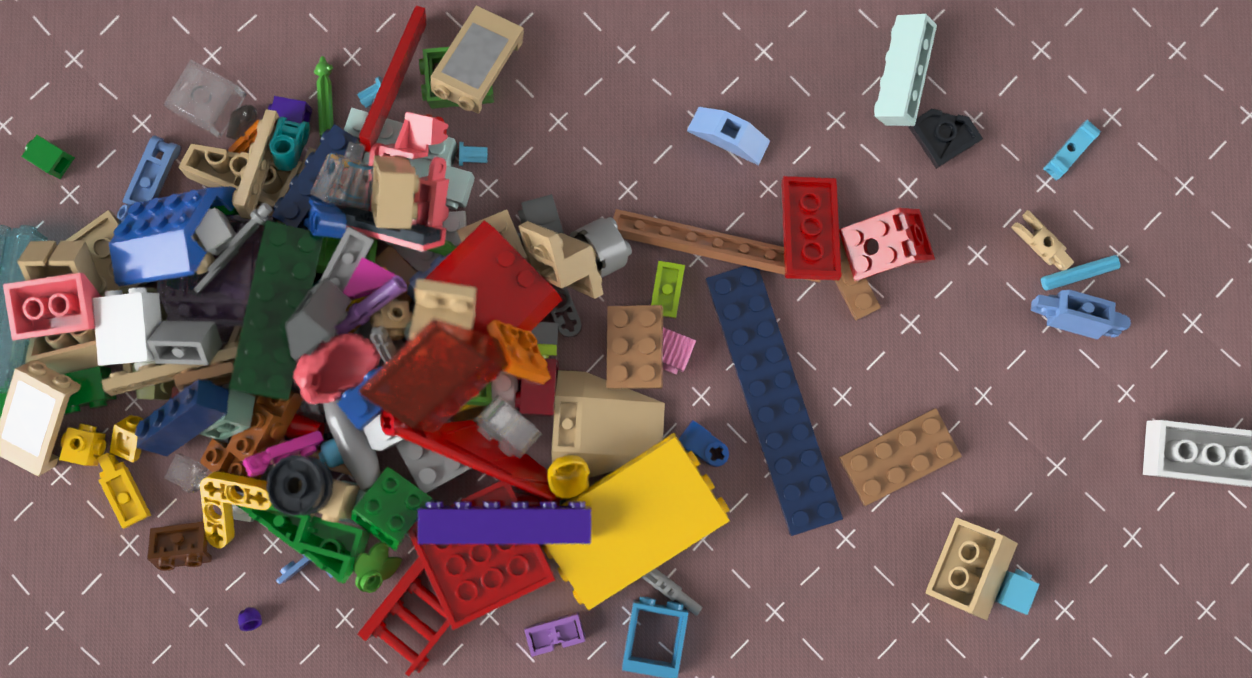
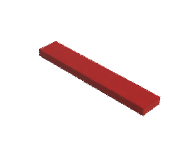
[359,6,427,153]

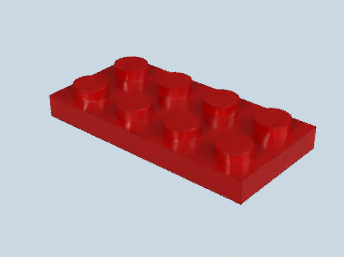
[782,176,842,280]

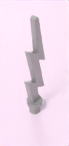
[193,203,272,294]

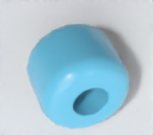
[318,438,344,468]

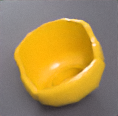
[547,455,590,499]

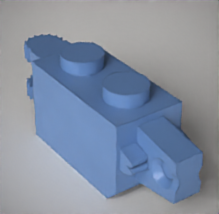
[1031,290,1131,340]

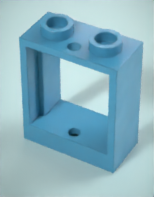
[622,596,688,678]

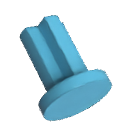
[357,76,383,107]
[459,142,488,166]

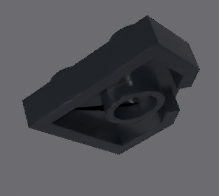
[908,109,983,169]

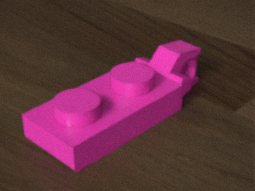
[243,431,323,477]

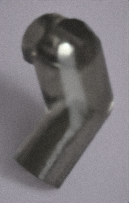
[226,105,257,140]

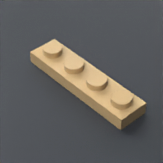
[232,109,280,219]

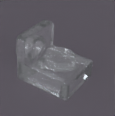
[164,453,208,493]

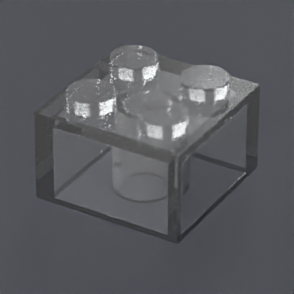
[163,60,247,139]

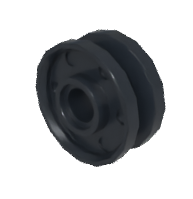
[266,455,333,516]

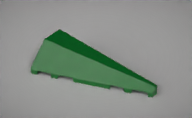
[233,504,371,583]

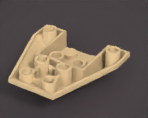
[552,370,665,478]

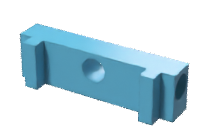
[1043,120,1101,180]

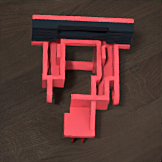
[339,112,449,251]

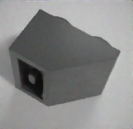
[286,278,352,360]

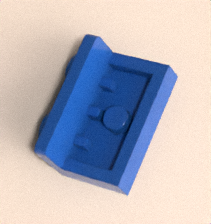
[337,367,405,431]

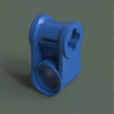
[304,196,347,238]
[679,420,729,467]

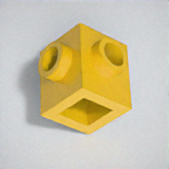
[59,423,106,466]

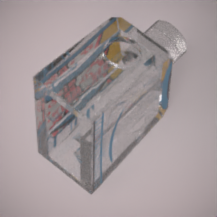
[310,141,373,211]

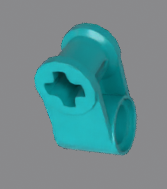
[269,117,310,171]

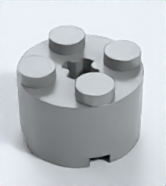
[570,217,632,278]

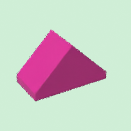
[343,257,395,300]

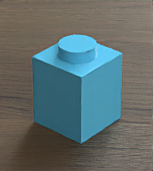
[995,569,1040,615]

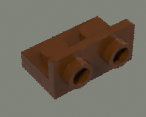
[147,521,212,571]

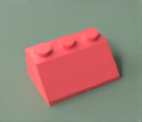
[3,273,102,340]

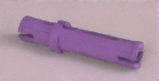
[334,275,407,335]

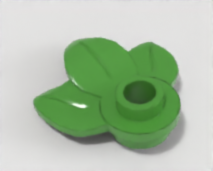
[354,541,402,593]

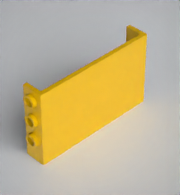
[542,433,730,610]

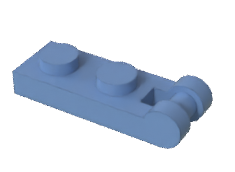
[122,135,181,205]

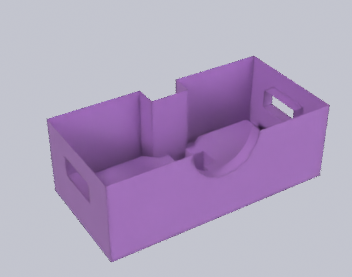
[524,612,586,657]

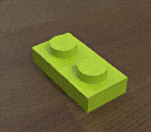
[651,261,685,319]

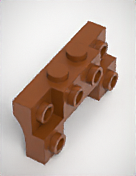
[199,387,304,491]

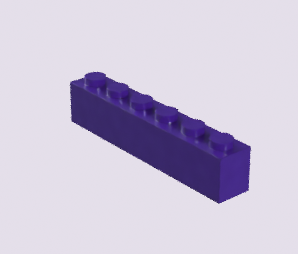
[418,501,591,544]

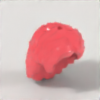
[293,333,381,404]

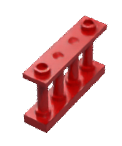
[357,557,450,676]

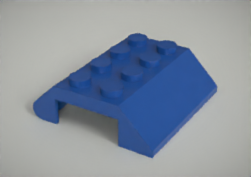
[109,186,237,286]

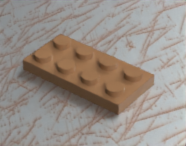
[839,408,962,506]

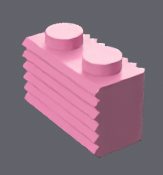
[663,327,696,375]

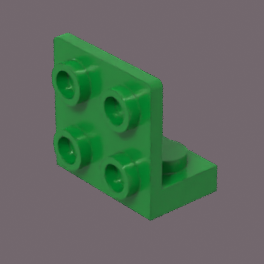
[351,467,432,551]

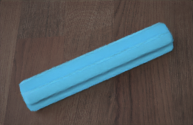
[1041,255,1121,291]

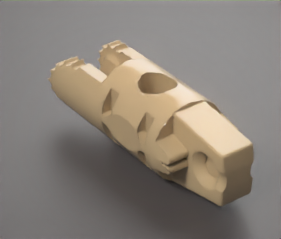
[1011,210,1074,271]

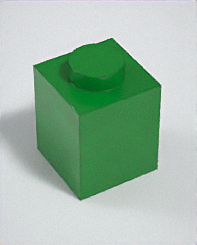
[21,134,75,179]

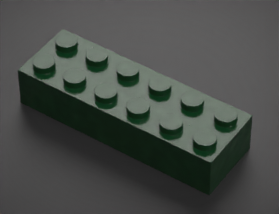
[228,220,323,401]

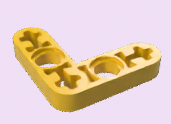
[200,472,272,548]

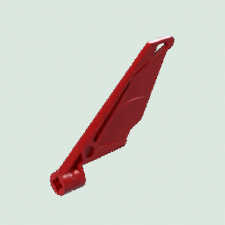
[380,407,564,501]

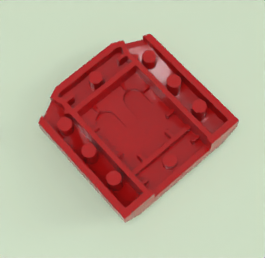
[414,220,563,368]

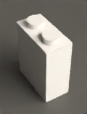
[93,288,162,365]

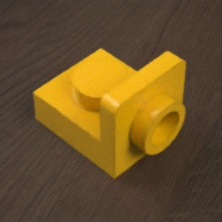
[109,415,143,463]

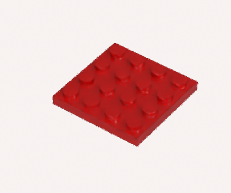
[408,481,556,630]

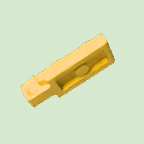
[97,453,151,529]

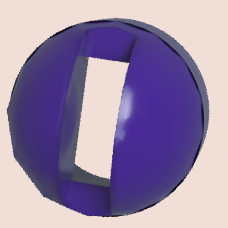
[238,607,262,631]

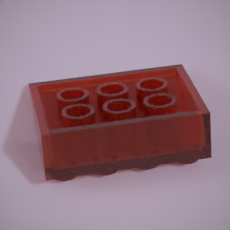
[358,318,509,433]

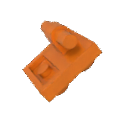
[477,320,551,384]

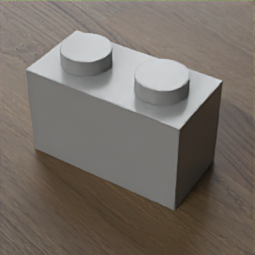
[147,321,223,365]

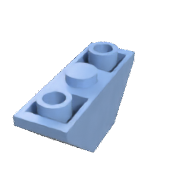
[687,107,770,165]

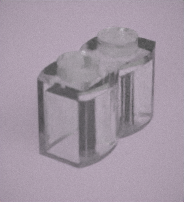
[476,395,542,458]

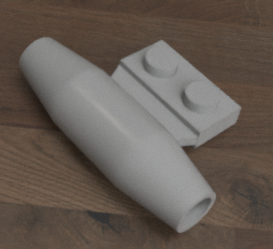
[323,393,405,491]

